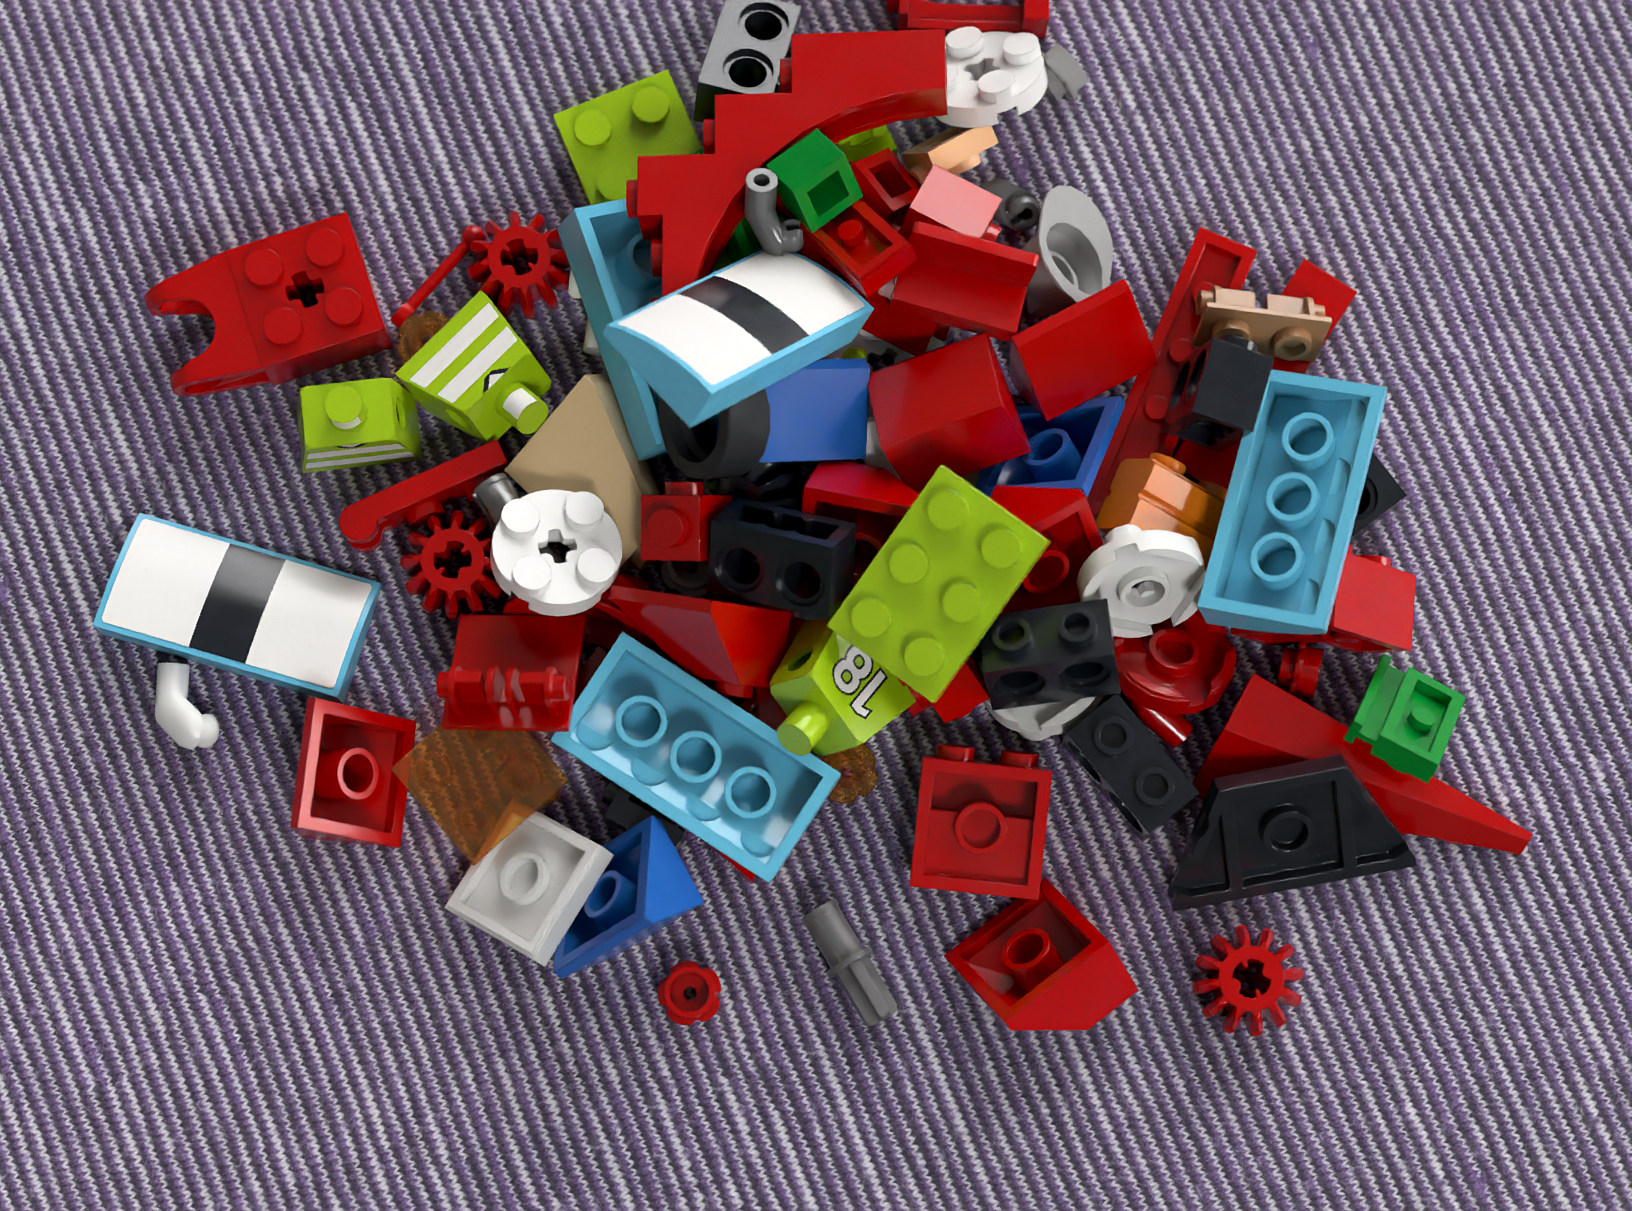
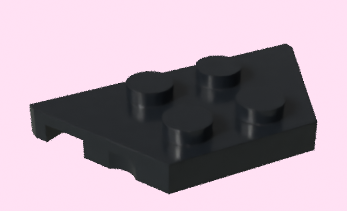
[1167,754,1417,912]

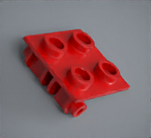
[436,615,586,732]

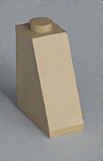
[504,374,661,573]

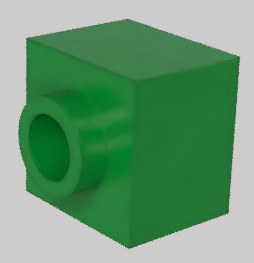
[766,129,863,233]

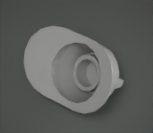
[1022,185,1113,318]

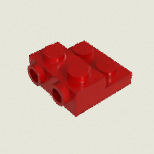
[909,743,1052,900]

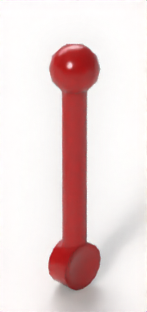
[390,225,486,328]

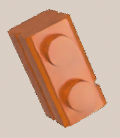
[1096,453,1228,571]

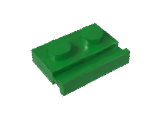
[1343,653,1466,784]

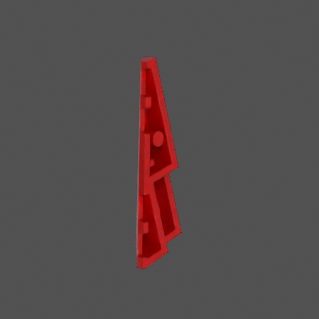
[1192,673,1533,855]

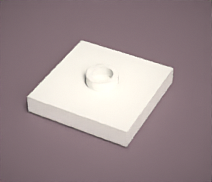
[444,798,614,967]

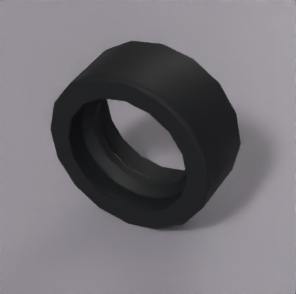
[659,388,770,479]

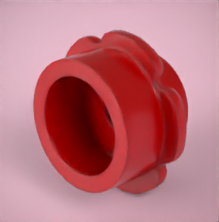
[1277,641,1324,699]
[658,961,721,1026]

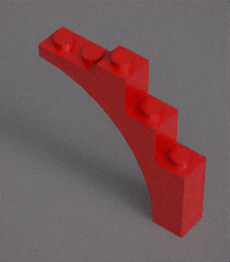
[626,29,948,303]

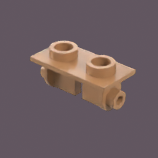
[1192,285,1332,362]

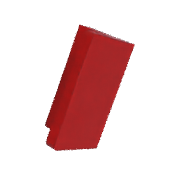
[888,221,1039,343]

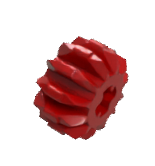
[467,211,570,320]
[400,511,503,621]
[1192,925,1304,1037]

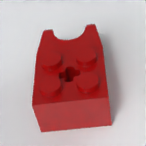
[144,212,393,396]

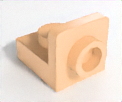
[901,126,999,187]

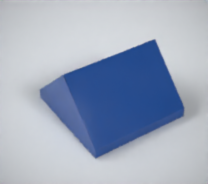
[712,358,870,462]
[975,396,1125,498]
[553,815,704,979]

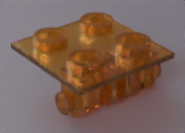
[391,724,570,866]

